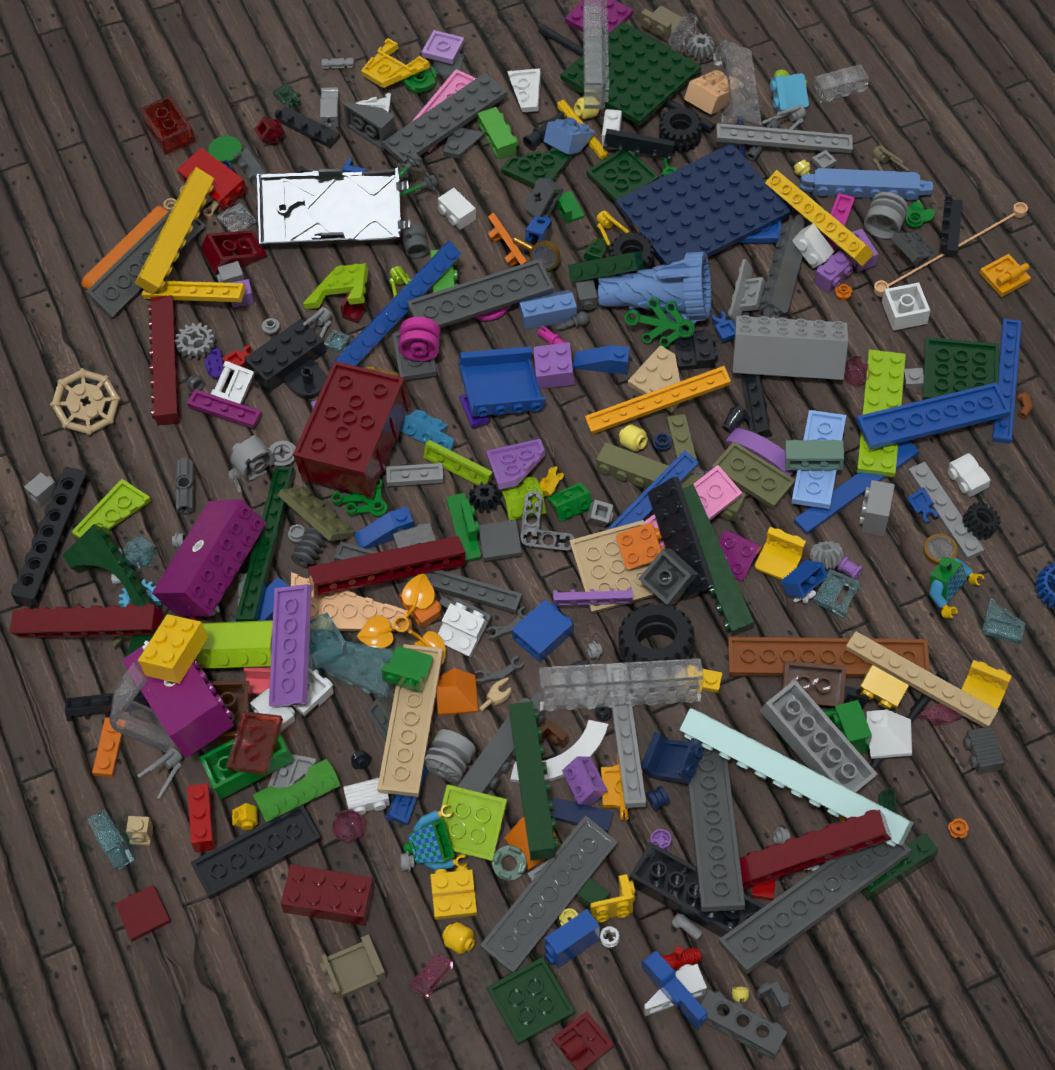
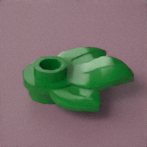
[905,200,935,228]

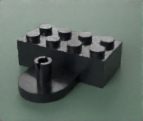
[244,319,326,399]

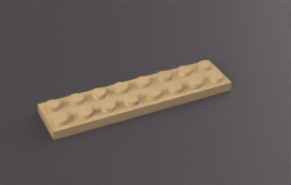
[377,644,443,797]

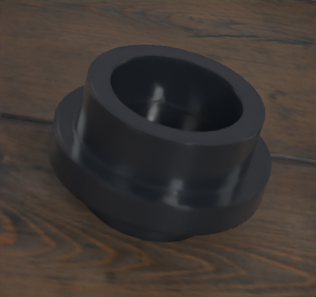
[351,750,371,769]

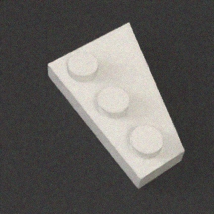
[507,69,541,112]

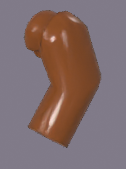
[1017,392,1033,419]

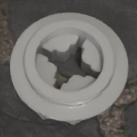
[269,441,296,467]

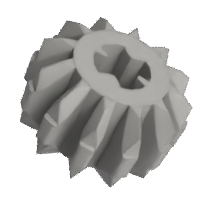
[687,33,715,61]
[810,541,844,570]

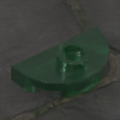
[878,788,898,814]

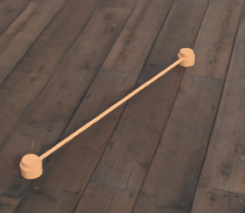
[874,202,1028,297]

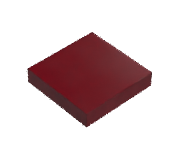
[114,885,171,942]

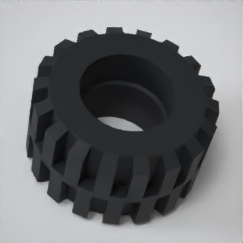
[659,107,702,153]
[609,232,654,276]

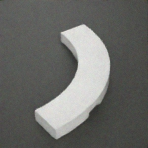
[510,720,608,783]

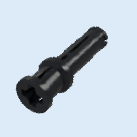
[523,111,567,150]

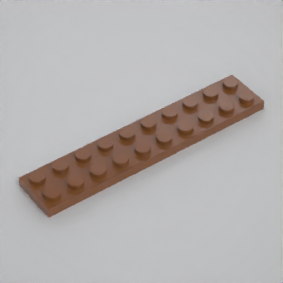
[728,637,930,678]

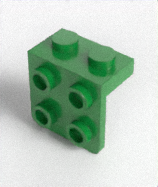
[381,646,433,692]

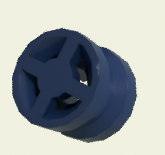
[646,786,670,811]

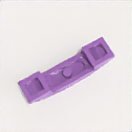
[726,428,795,476]

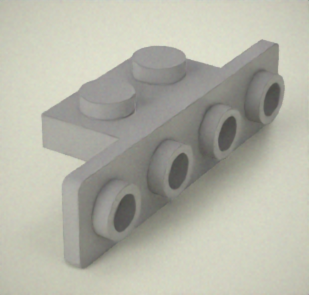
[728,259,766,325]

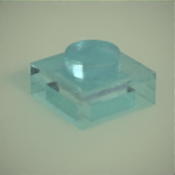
[324,329,349,353]

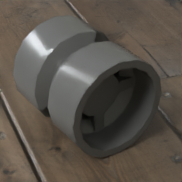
[403,225,429,259]

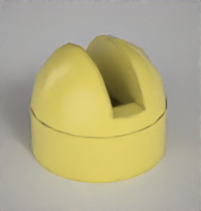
[732,987,749,1003]

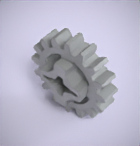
[175,323,215,359]

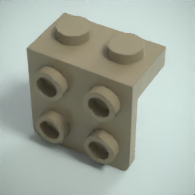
[641,6,686,41]

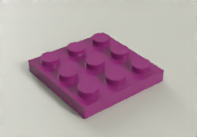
[565,0,633,41]

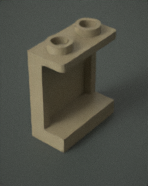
[319,934,386,1000]

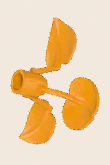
[357,574,446,665]

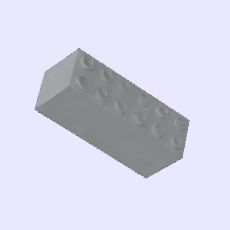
[733,315,848,380]

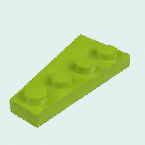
[72,479,151,539]

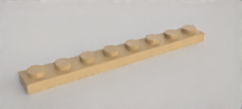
[845,631,998,727]

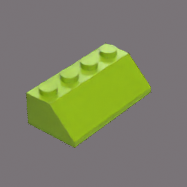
[196,620,273,669]

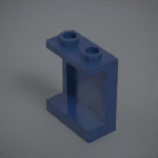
[641,732,704,784]

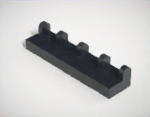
[275,106,340,149]
[603,129,674,162]
[940,194,963,256]
[741,373,773,437]
[65,690,148,721]

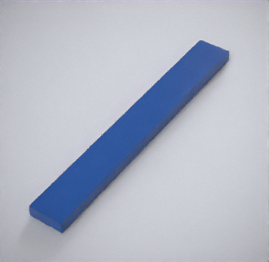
[992,318,1022,444]
[794,441,919,535]

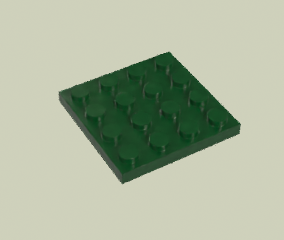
[922,337,999,400]

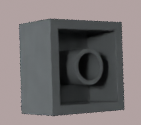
[639,548,698,605]

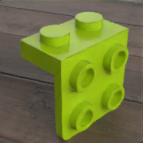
[501,477,546,521]

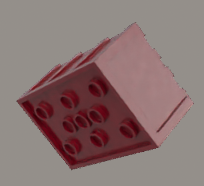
[293,361,411,499]

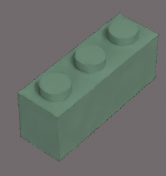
[785,440,844,470]

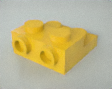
[430,867,477,920]

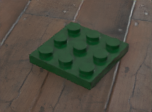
[587,149,660,202]
[486,957,575,1045]

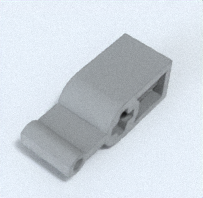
[320,87,339,127]

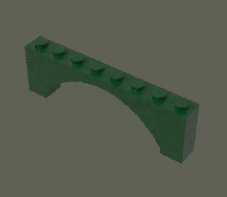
[62,524,165,657]

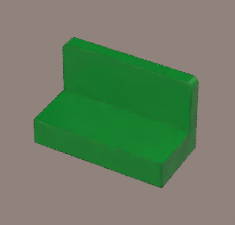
[555,191,584,224]

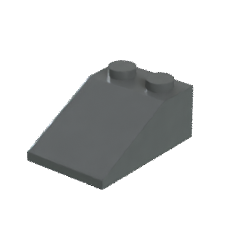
[343,102,397,151]

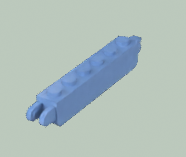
[800,168,933,200]

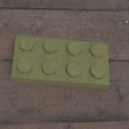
[712,441,796,509]
[278,487,355,541]

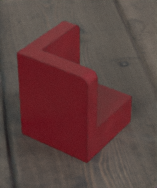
[341,292,366,324]

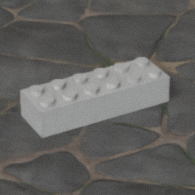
[759,680,877,792]

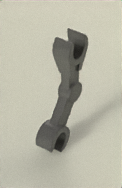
[486,606,531,641]
[475,656,524,685]

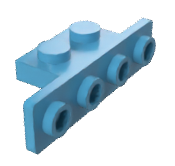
[399,410,455,451]

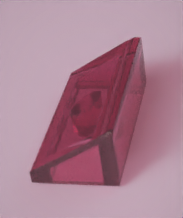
[409,952,453,999]

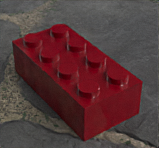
[281,864,375,926]

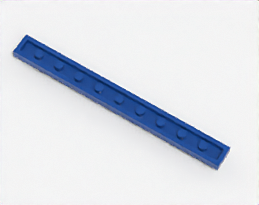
[329,241,461,369]

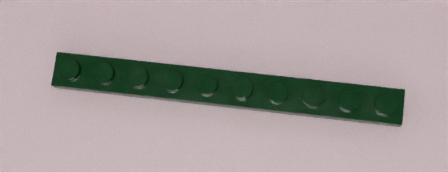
[235,467,295,622]

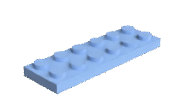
[792,410,846,509]

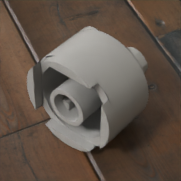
[231,435,275,480]

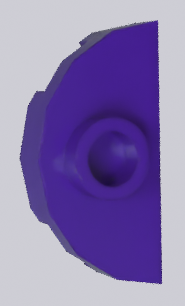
[205,347,224,380]

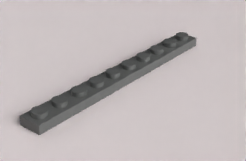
[334,542,522,613]

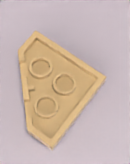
[628,345,680,412]

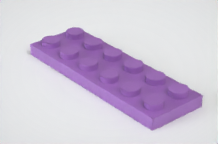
[269,584,312,707]

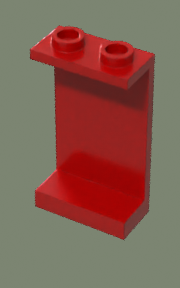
[177,148,247,211]

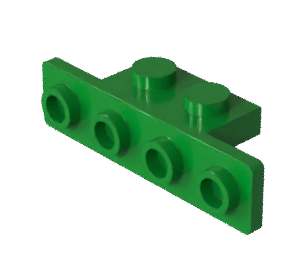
[447,493,481,562]

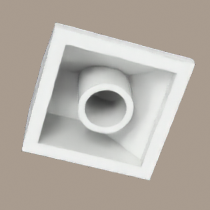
[867,710,912,759]

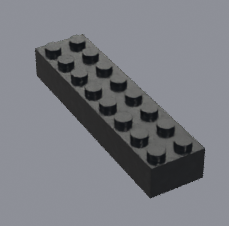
[629,842,794,969]

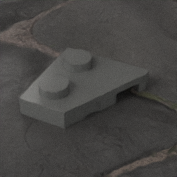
[443,128,484,159]

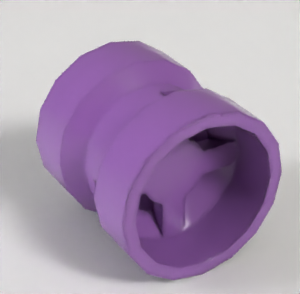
[650,829,671,852]

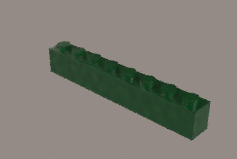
[683,484,755,636]
[509,701,559,861]

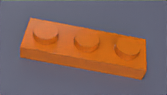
[92,718,126,778]

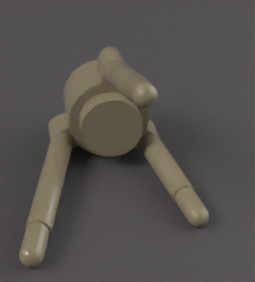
[872,145,909,172]

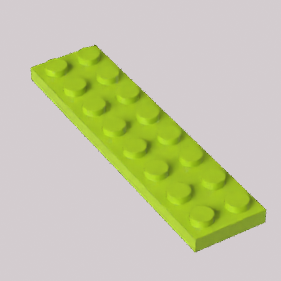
[857,349,906,477]

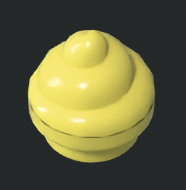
[793,159,811,176]

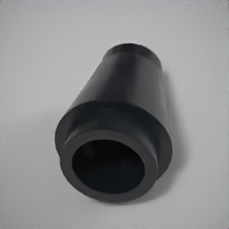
[722,405,747,433]

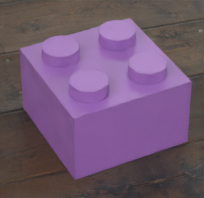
[534,342,575,389]

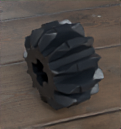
[469,481,501,514]

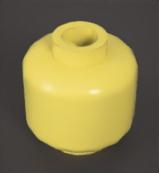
[574,96,600,120]
[619,425,648,452]

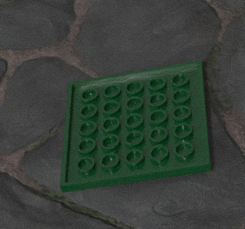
[560,21,702,126]

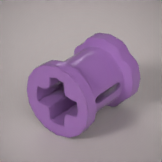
[837,556,864,581]

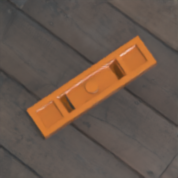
[488,212,528,267]

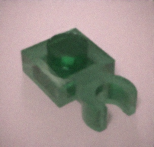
[273,83,301,110]

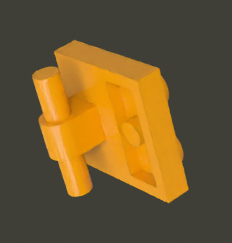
[979,254,1031,297]

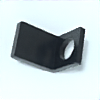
[843,686,868,710]

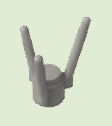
[762,105,806,130]
[303,307,332,338]
[138,748,183,799]

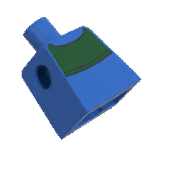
[524,216,552,259]

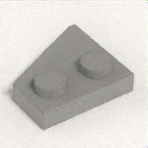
[268,754,318,788]

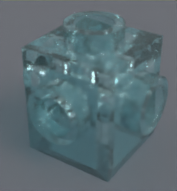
[123,534,156,569]

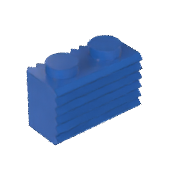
[781,560,828,599]

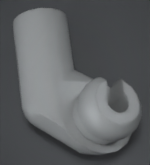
[672,914,702,940]

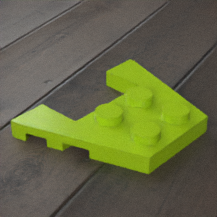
[303,263,369,309]

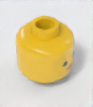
[442,922,475,954]

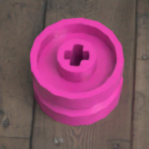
[398,317,440,361]

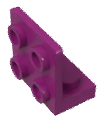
[719,530,763,581]

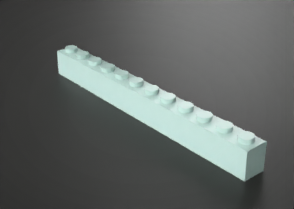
[680,708,914,847]

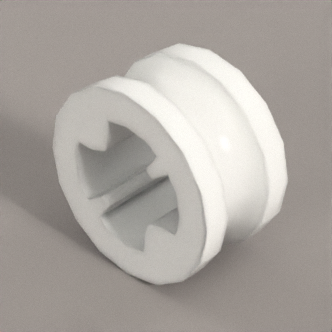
[600,926,619,948]

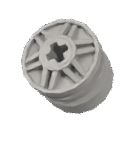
[864,192,908,239]
[424,729,476,782]

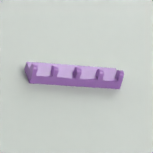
[553,588,633,606]

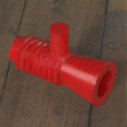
[661,946,701,970]

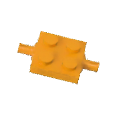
[601,755,643,821]

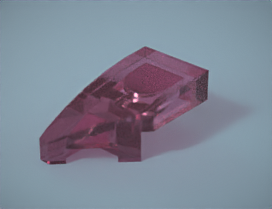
[918,703,963,727]

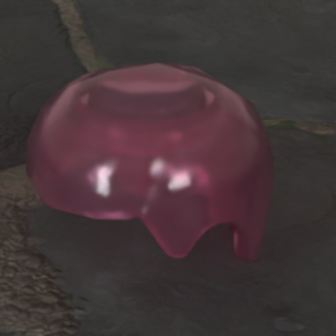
[844,355,870,385]
[332,809,365,843]

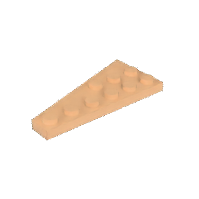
[291,572,408,632]

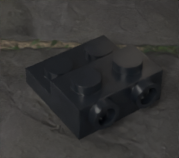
[674,330,718,371]

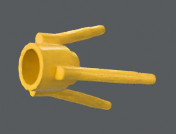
[596,211,632,246]

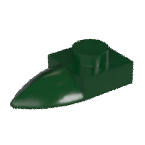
[583,238,607,261]

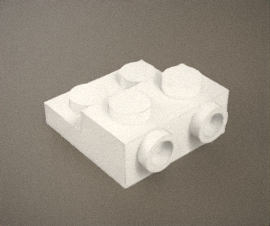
[438,602,488,657]
[292,665,334,716]

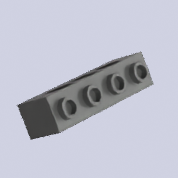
[701,990,787,1061]

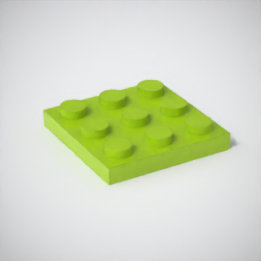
[440,784,508,861]

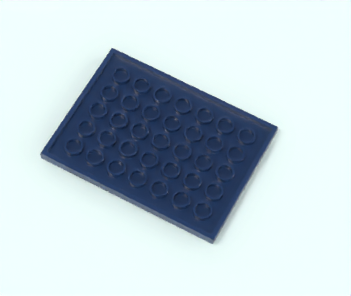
[615,143,791,265]

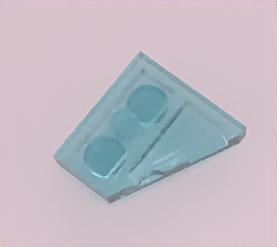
[981,598,1026,644]

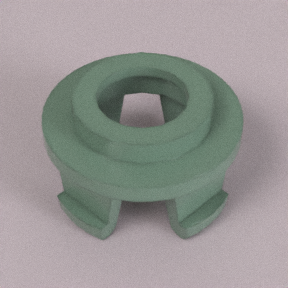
[492,845,527,881]

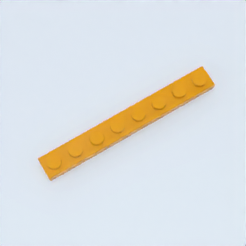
[585,366,731,435]

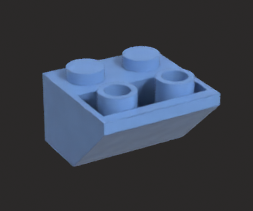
[544,117,595,155]

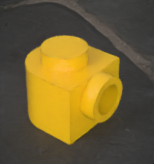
[232,803,258,830]

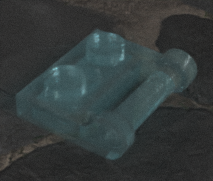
[813,569,862,617]

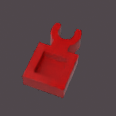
[222,345,254,374]

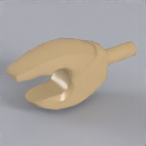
[479,677,512,712]

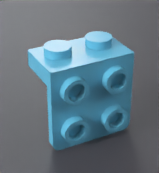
[770,73,809,112]

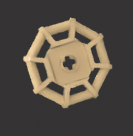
[50,368,121,436]

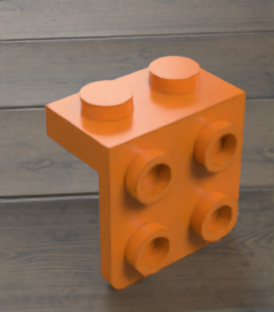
[616,522,666,570]

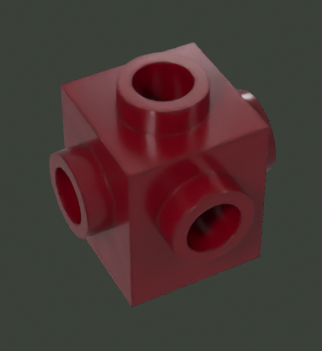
[254,117,285,145]

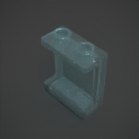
[87,809,134,871]

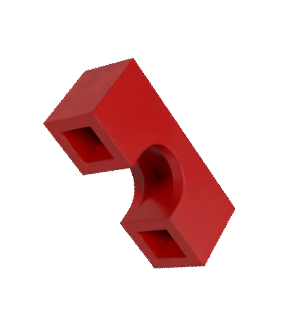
[187,783,215,853]

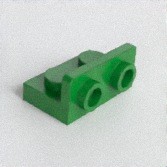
[547,482,592,522]

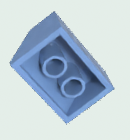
[517,290,577,330]

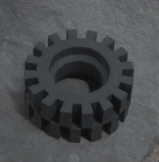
[962,502,1001,539]

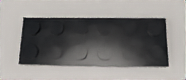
[647,477,714,600]
[190,805,322,899]

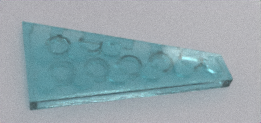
[309,635,394,701]

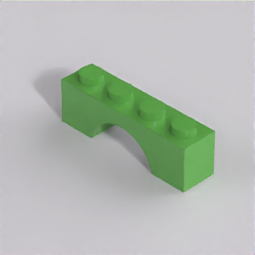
[253,759,341,822]

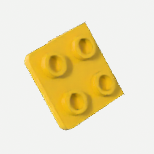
[755,527,806,580]
[961,660,1012,710]
[590,874,635,923]

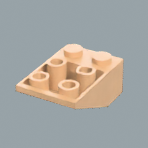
[684,70,743,115]

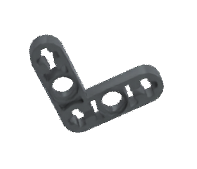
[520,491,575,551]

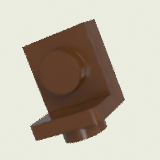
[539,720,568,748]

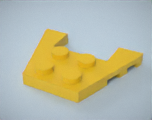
[361,38,430,88]

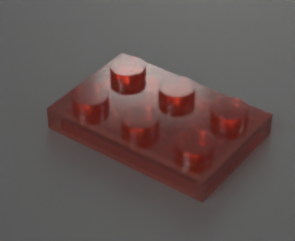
[226,711,283,775]

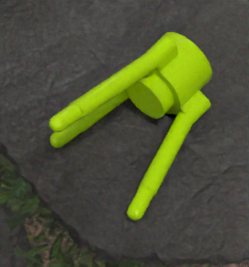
[389,266,411,297]

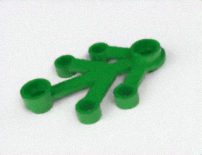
[625,297,695,347]
[331,478,388,518]

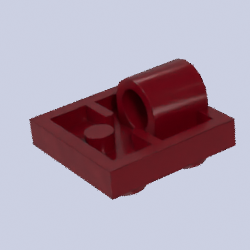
[552,1011,614,1070]

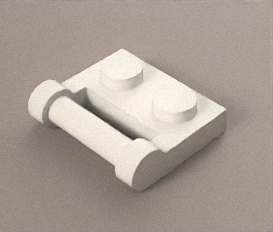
[211,361,255,404]

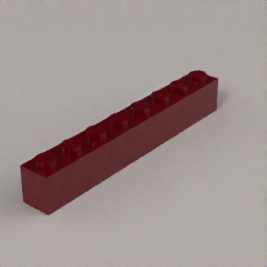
[148,295,180,426]
[308,536,465,597]
[9,604,163,638]
[739,809,892,890]

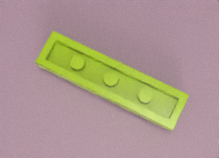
[423,440,493,485]

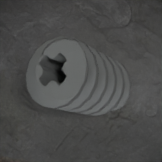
[291,525,328,567]

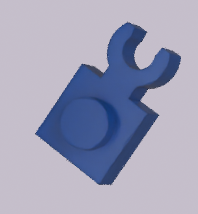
[712,311,735,343]
[908,487,939,523]

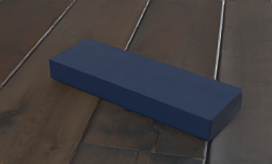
[550,797,613,833]

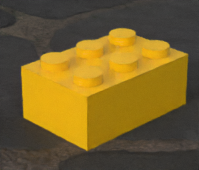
[138,614,208,684]

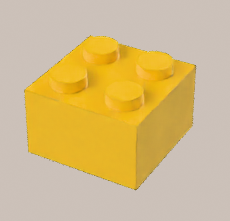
[857,665,909,710]

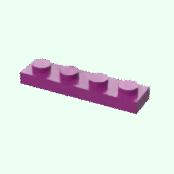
[187,389,262,429]

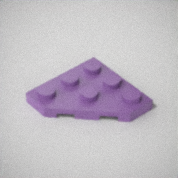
[486,439,545,490]

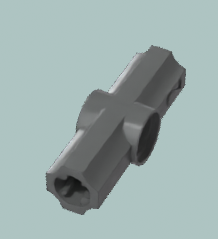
[175,458,195,514]

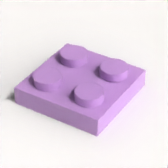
[422,30,465,64]

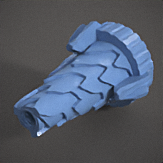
[598,252,712,327]

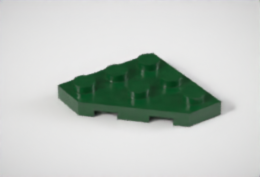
[501,148,572,188]

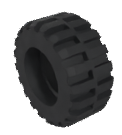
[618,603,695,680]

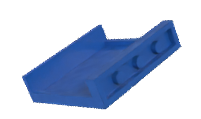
[458,347,546,417]

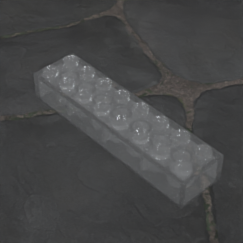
[583,0,609,109]
[538,659,704,711]

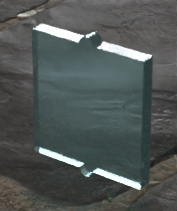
[433,54,465,77]

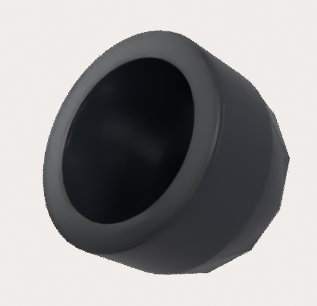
[594,703,611,721]

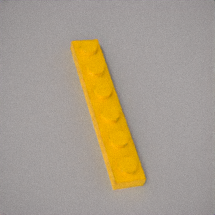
[142,281,246,302]

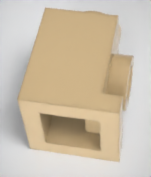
[126,816,153,846]

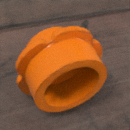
[835,284,852,301]
[948,818,969,838]

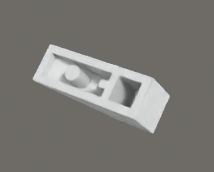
[644,964,707,1016]

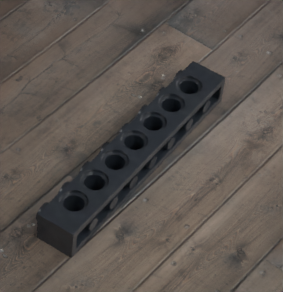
[11,466,90,609]

